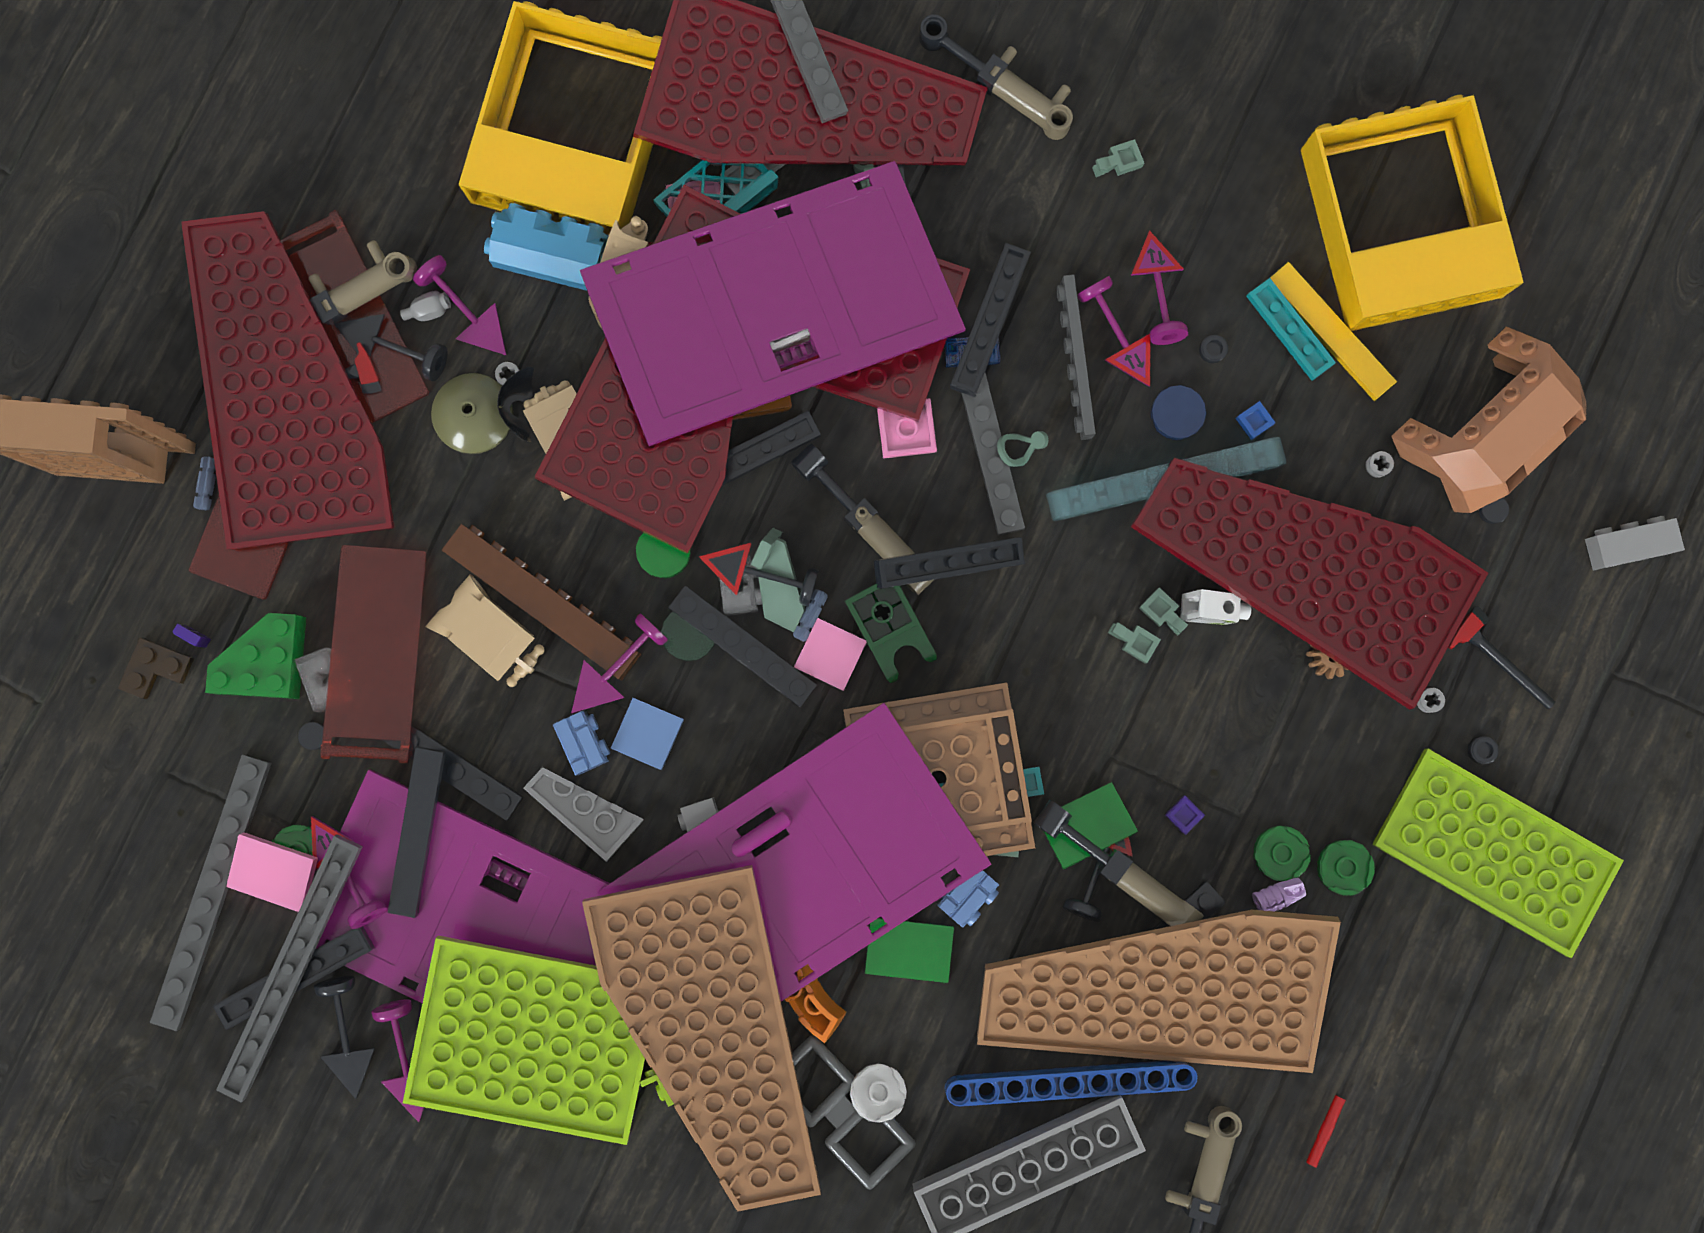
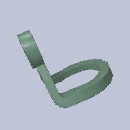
[997,431,1049,467]

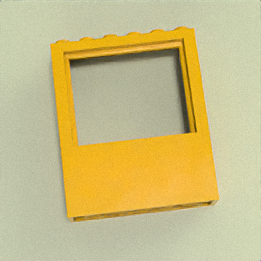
[459,1,662,235]
[1301,95,1524,331]

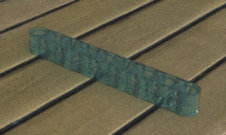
[1046,437,1287,521]

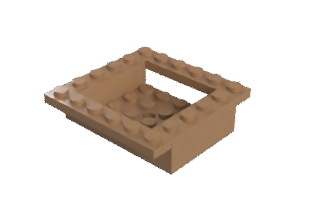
[0,394,196,484]
[843,683,1035,856]

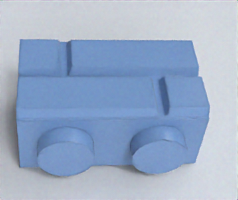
[553,711,610,775]
[936,870,999,927]

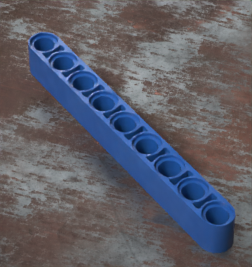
[945,1061,1197,1106]

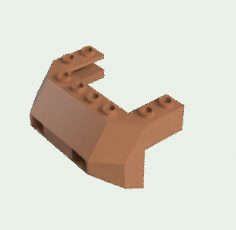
[1391,327,1586,513]

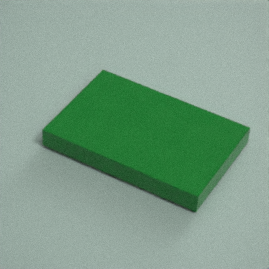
[1043,782,1138,870]
[865,918,954,983]

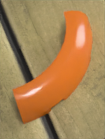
[785,964,847,1043]

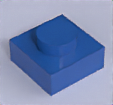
[1235,401,1275,440]

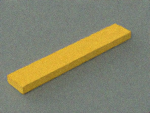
[1270,262,1397,401]

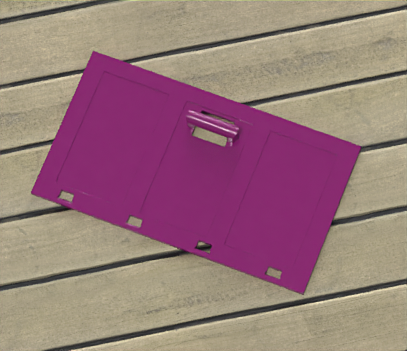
[580,161,966,446]
[598,702,992,1001]
[316,769,610,1003]

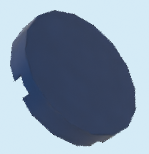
[1151,385,1206,440]

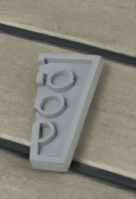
[524,767,644,862]

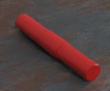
[1306,1095,1346,1168]

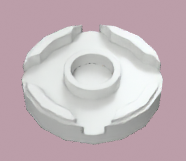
[850,1064,907,1122]

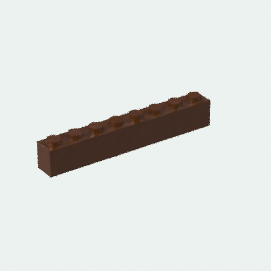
[442,524,641,681]

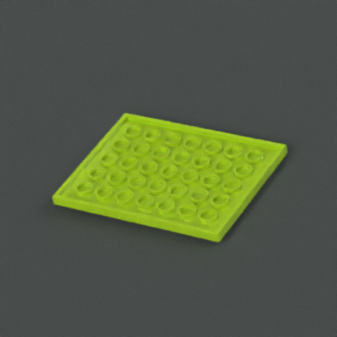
[403,935,645,1145]

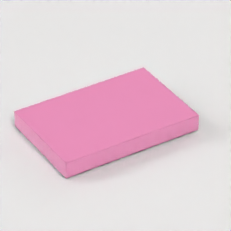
[226,833,318,912]

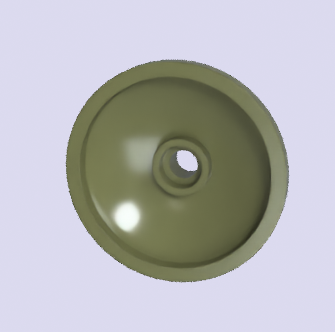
[431,373,513,454]

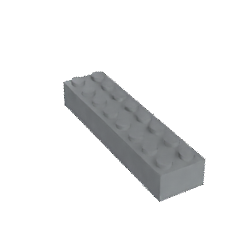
[912,1095,1146,1233]

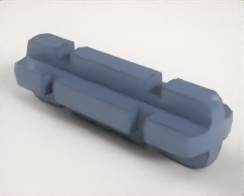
[193,457,216,510]
[793,589,828,642]

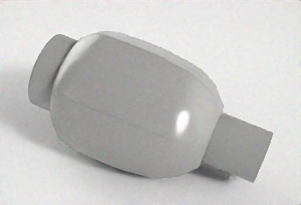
[400,291,451,321]

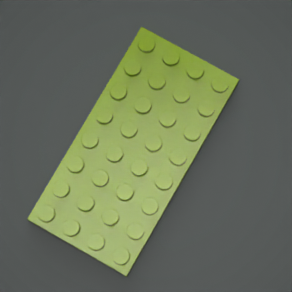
[1372,749,1624,958]

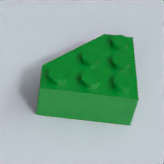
[205,613,306,699]

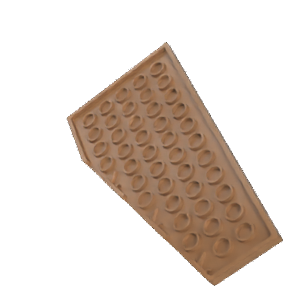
[582,865,821,1212]
[977,910,1341,1073]

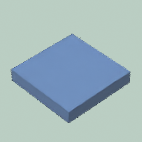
[611,698,684,770]

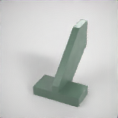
[751,528,805,632]

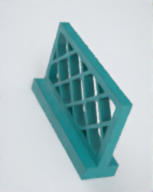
[654,160,778,217]

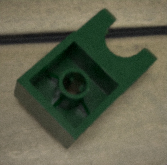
[845,584,937,684]

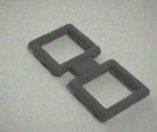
[792,1035,916,1190]

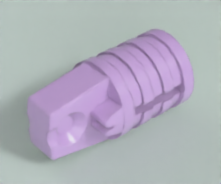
[1252,878,1306,912]

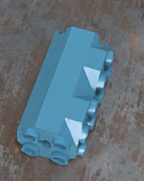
[484,203,609,291]

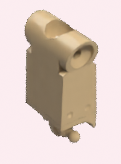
[589,216,649,330]
[523,381,576,501]
[425,574,544,687]

